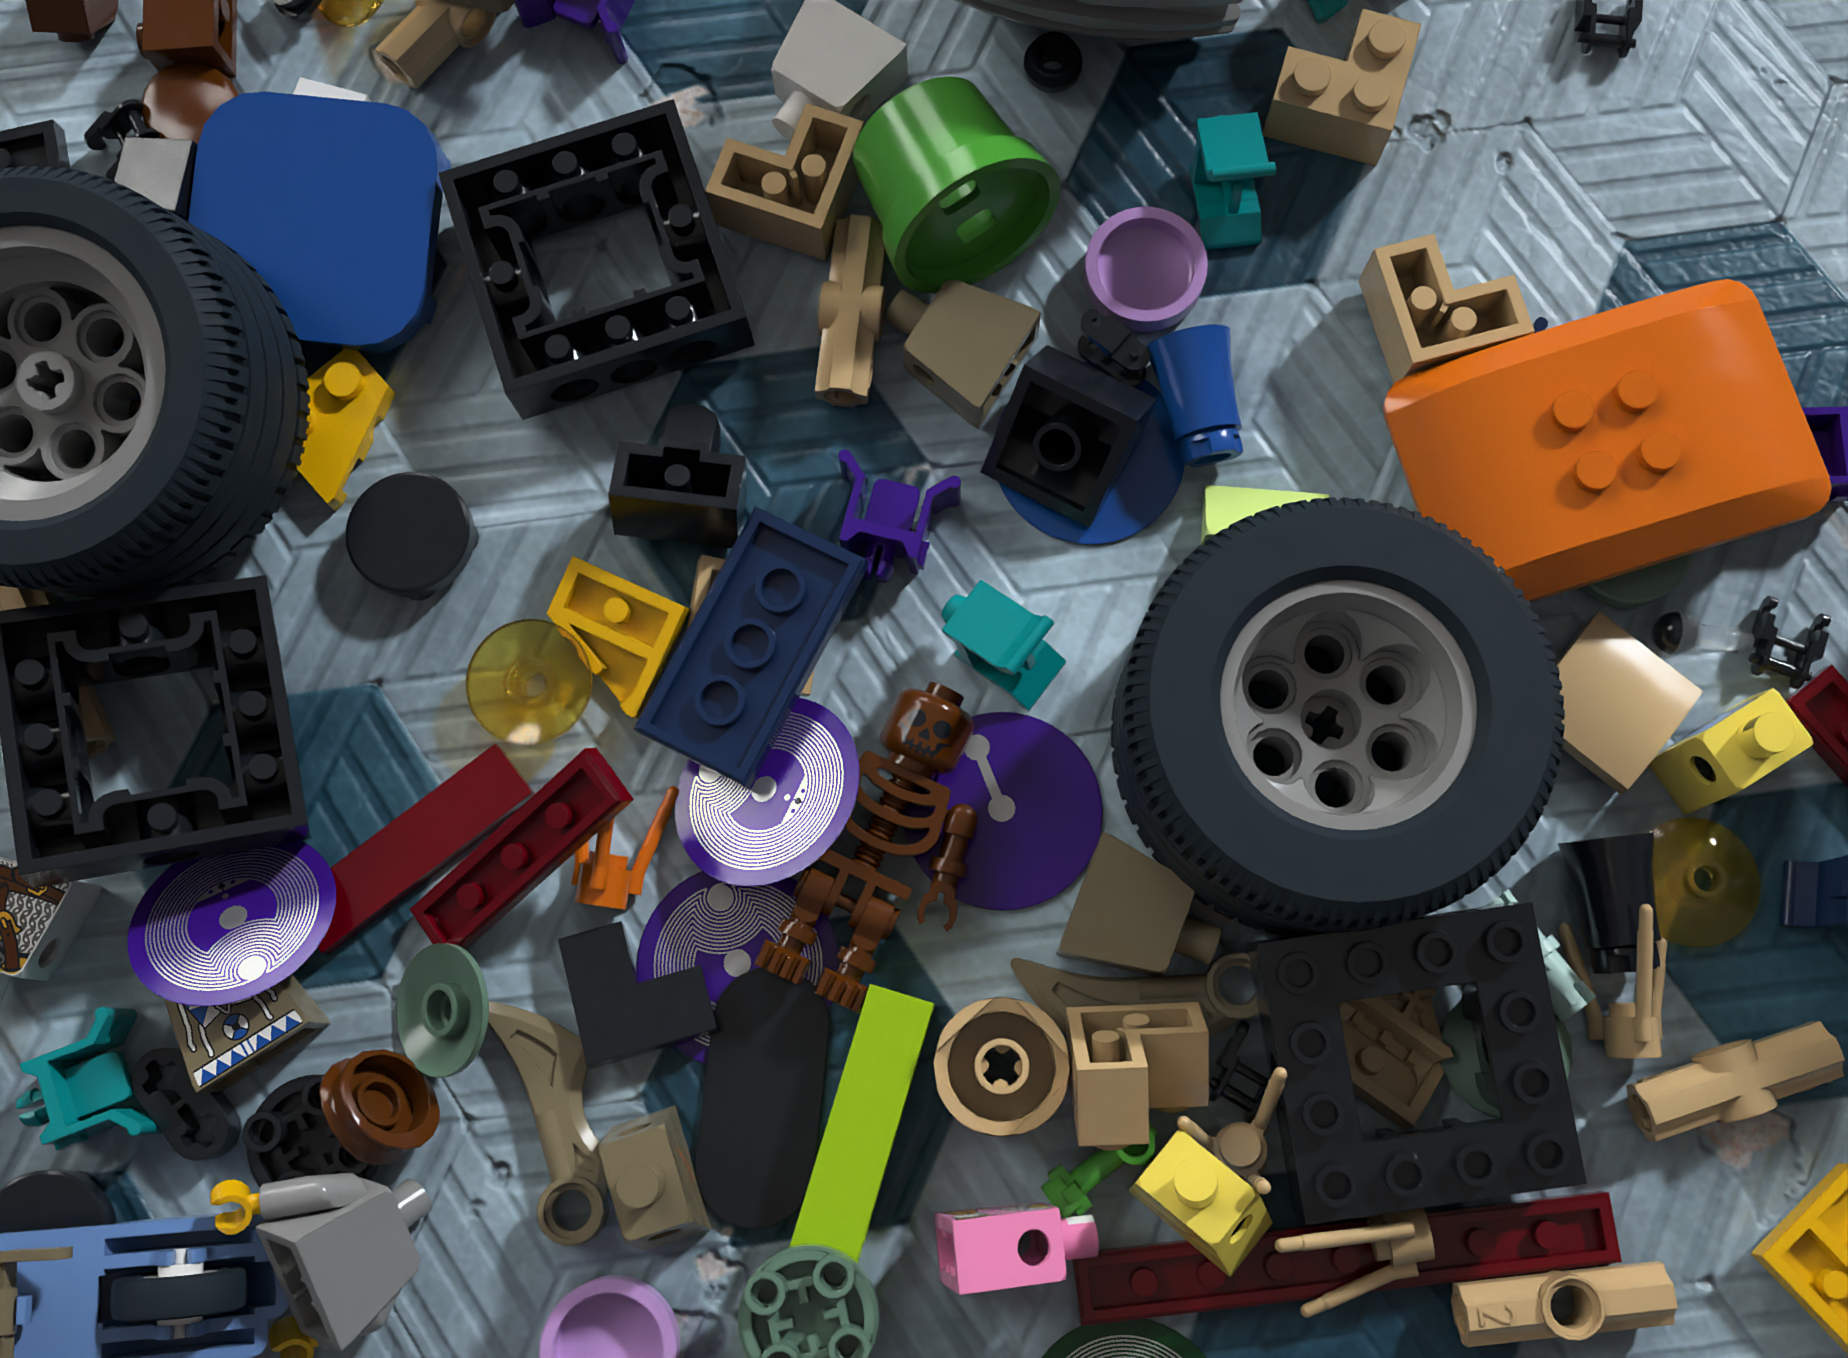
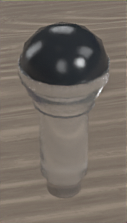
[1652,611,1754,656]

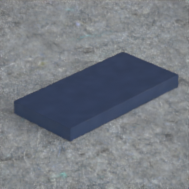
[633,506,869,790]

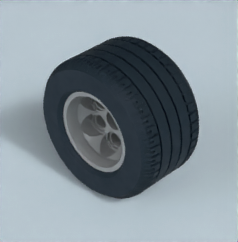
[0,166,310,598]
[1111,497,1565,936]

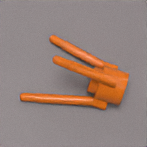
[571,786,679,910]

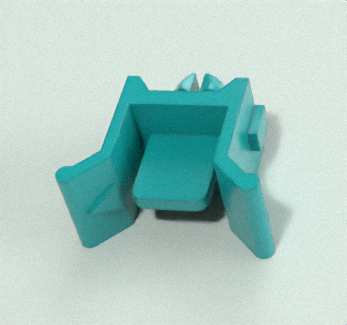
[1189,112,1276,250]
[941,579,1066,712]
[16,1007,162,1151]

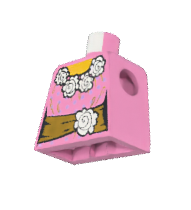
[934,1203,1099,1295]

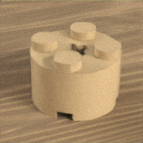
[933,997,1070,1136]

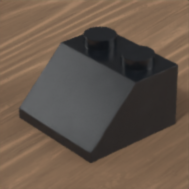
[980,345,1157,528]

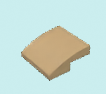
[1555,611,1703,795]

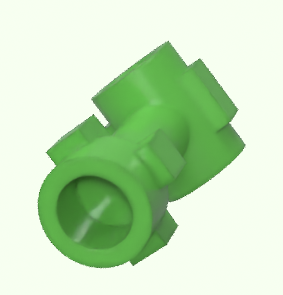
[1040,1122,1158,1218]

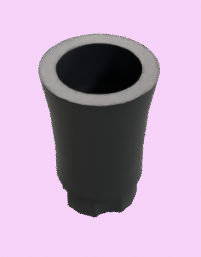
[1558,832,1661,974]

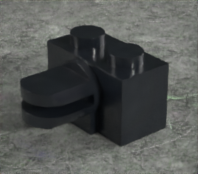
[608,403,747,549]

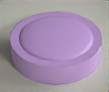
[1083,207,1208,332]
[539,1275,681,1358]

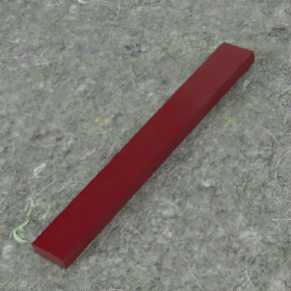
[1072,1191,1622,1326]

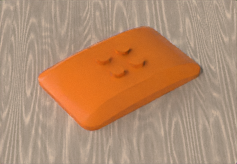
[1383,279,1832,602]

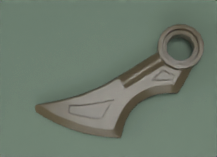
[1010,952,1259,1038]
[488,1001,609,1246]

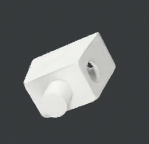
[771,0,908,141]

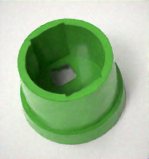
[852,76,1061,293]

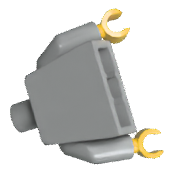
[210,1173,432,1358]

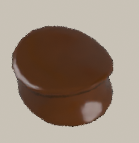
[141,62,239,144]
[319,1049,440,1166]

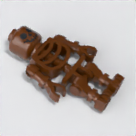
[754,681,978,1013]

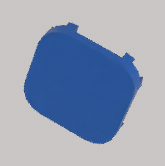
[188,91,451,356]

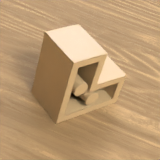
[1262,9,1422,166]
[705,103,864,261]
[1358,234,1535,384]
[1066,1002,1209,1150]

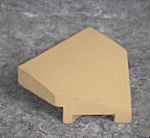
[1338,988,1453,1130]

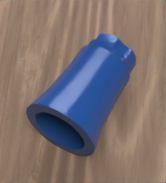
[1146,324,1243,468]

